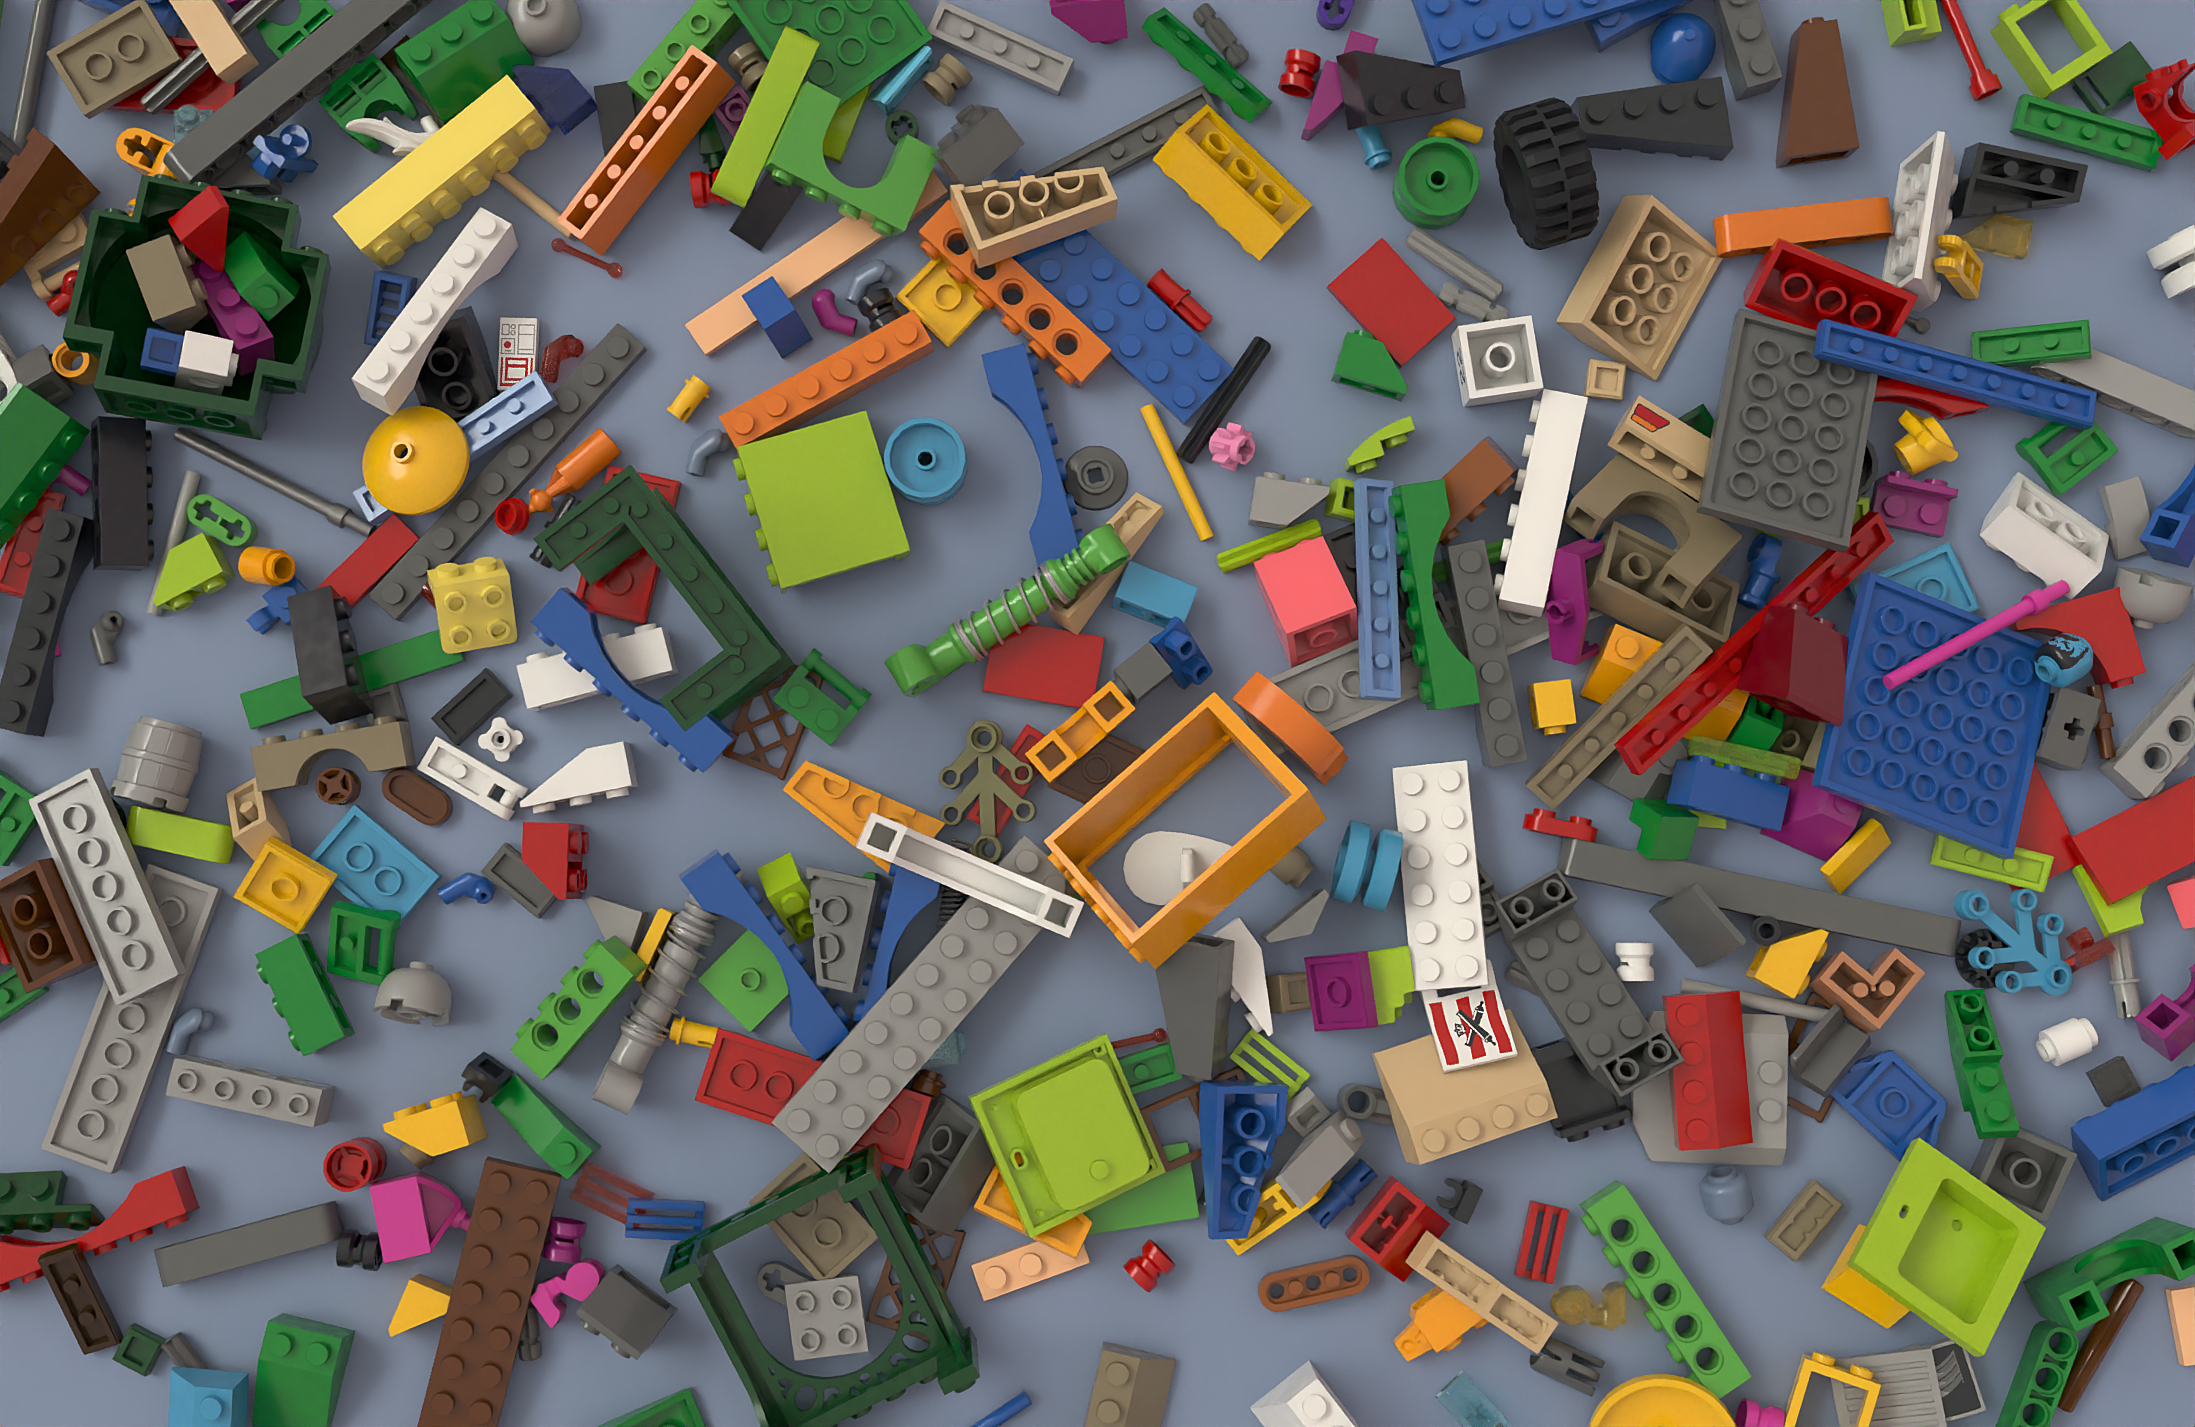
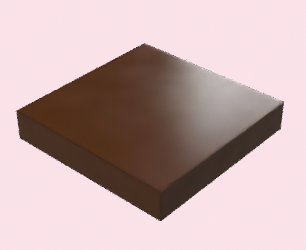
[1048,734,1146,804]

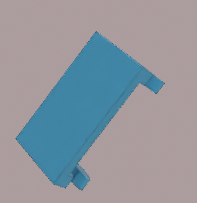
[1112,560,1198,629]

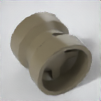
[728,41,769,94]
[921,53,973,106]

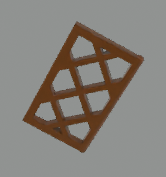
[723,665,824,780]
[866,1212,966,1343]

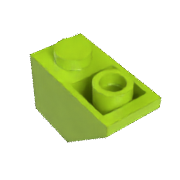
[153,532,236,612]
[757,852,815,944]

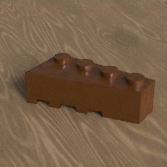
[0,127,101,287]

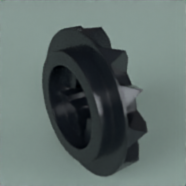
[1955,929,2016,989]

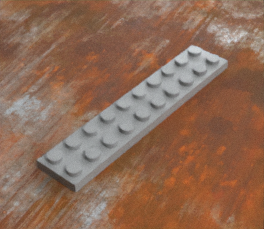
[1235,567,1605,756]
[771,835,1076,1173]

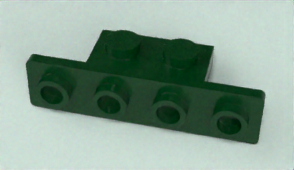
[0,1170,105,1234]

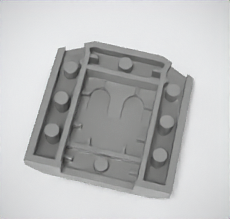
[1630,1010,1788,1166]

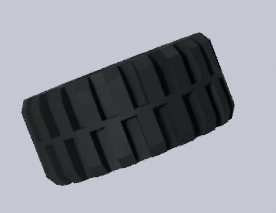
[1493,97,1600,250]

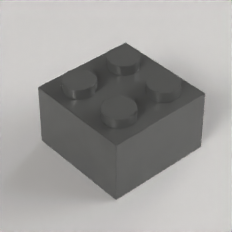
[1970,1126,2078,1224]

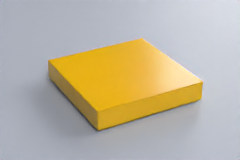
[895,247,986,349]
[233,836,338,934]

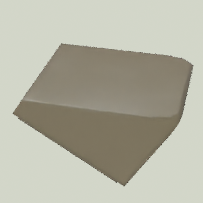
[1265,972,1311,1013]

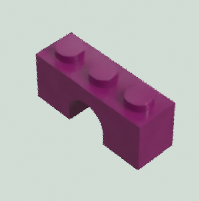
[191,260,275,376]
[2134,964,2195,1062]

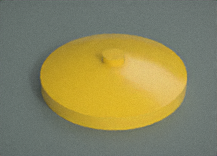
[1588,1374,1737,1427]

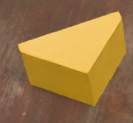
[388,1274,453,1337]

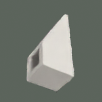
[520,741,638,814]
[1212,917,1273,1036]

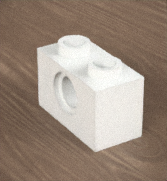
[174,330,239,396]

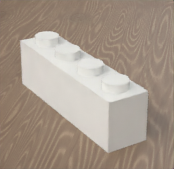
[517,623,678,711]

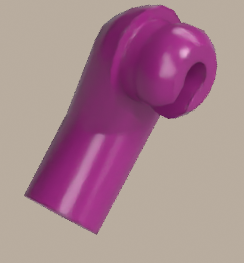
[812,288,858,337]
[47,464,92,497]

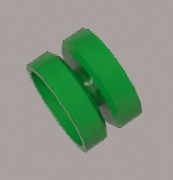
[1392,136,1480,230]

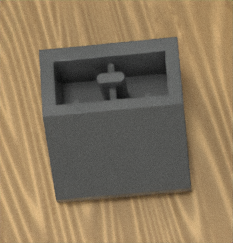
[575,1264,677,1360]

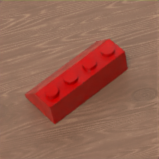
[1743,238,1918,338]
[1662,990,1753,1151]

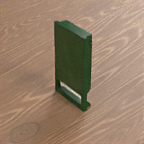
[2072,41,2153,115]

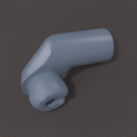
[845,259,894,305]
[685,429,731,477]
[165,1008,214,1055]

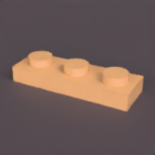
[971,1240,1090,1301]

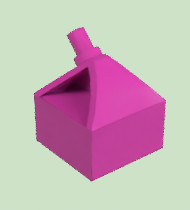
[369,1171,471,1263]

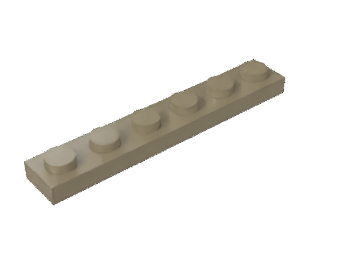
[1525,623,1713,810]

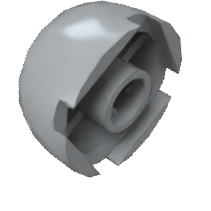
[505,0,582,57]
[2113,566,2195,629]
[373,962,453,1026]

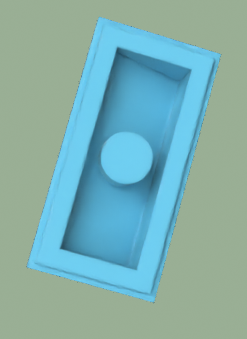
[868,45,934,115]

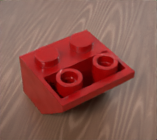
[522,822,589,899]
[1344,1175,1450,1283]

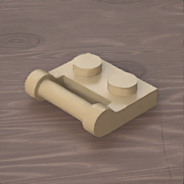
[23,212,88,302]

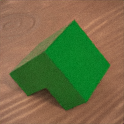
[1629,798,1700,860]

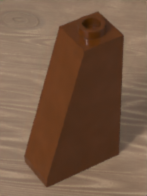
[1775,17,1859,168]

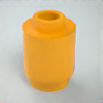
[238,546,295,586]

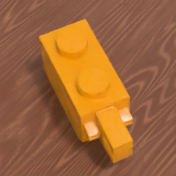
[1393,1286,1489,1361]

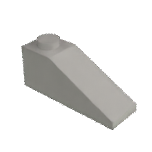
[1275,1110,1365,1209]

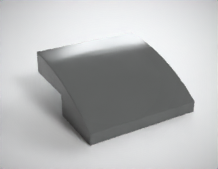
[1649,883,1747,967]

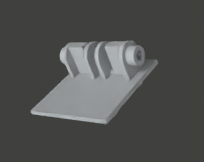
[784,1273,869,1361]

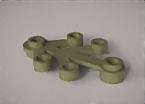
[939,720,1037,864]

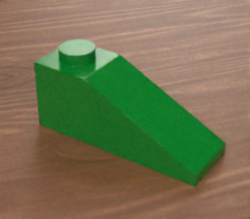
[491,1073,601,1180]

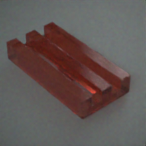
[569,1162,655,1227]

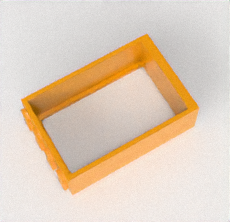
[1044,692,1327,969]

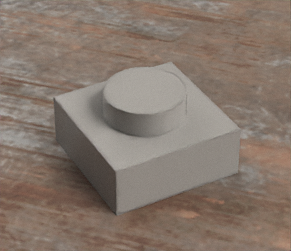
[1286,1086,1331,1138]

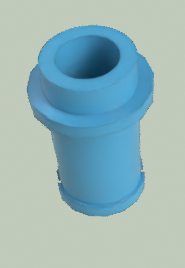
[1355,125,1392,170]

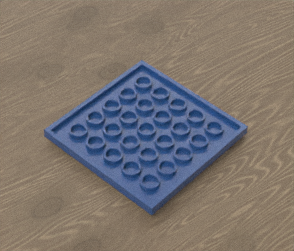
[1811,572,2051,860]

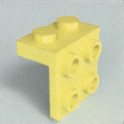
[426,557,517,654]

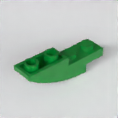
[1944,989,2020,1139]

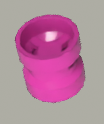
[1735,1398,1785,1427]

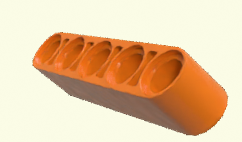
[1712,197,1894,258]

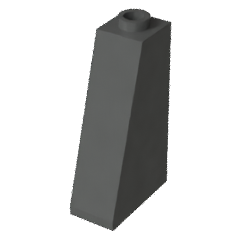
[1155,933,1235,1082]

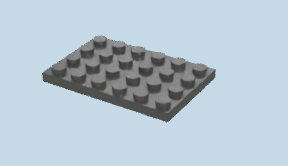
[1697,309,1878,553]

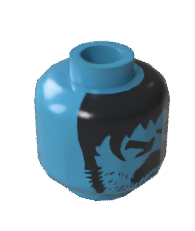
[2034,633,2093,688]

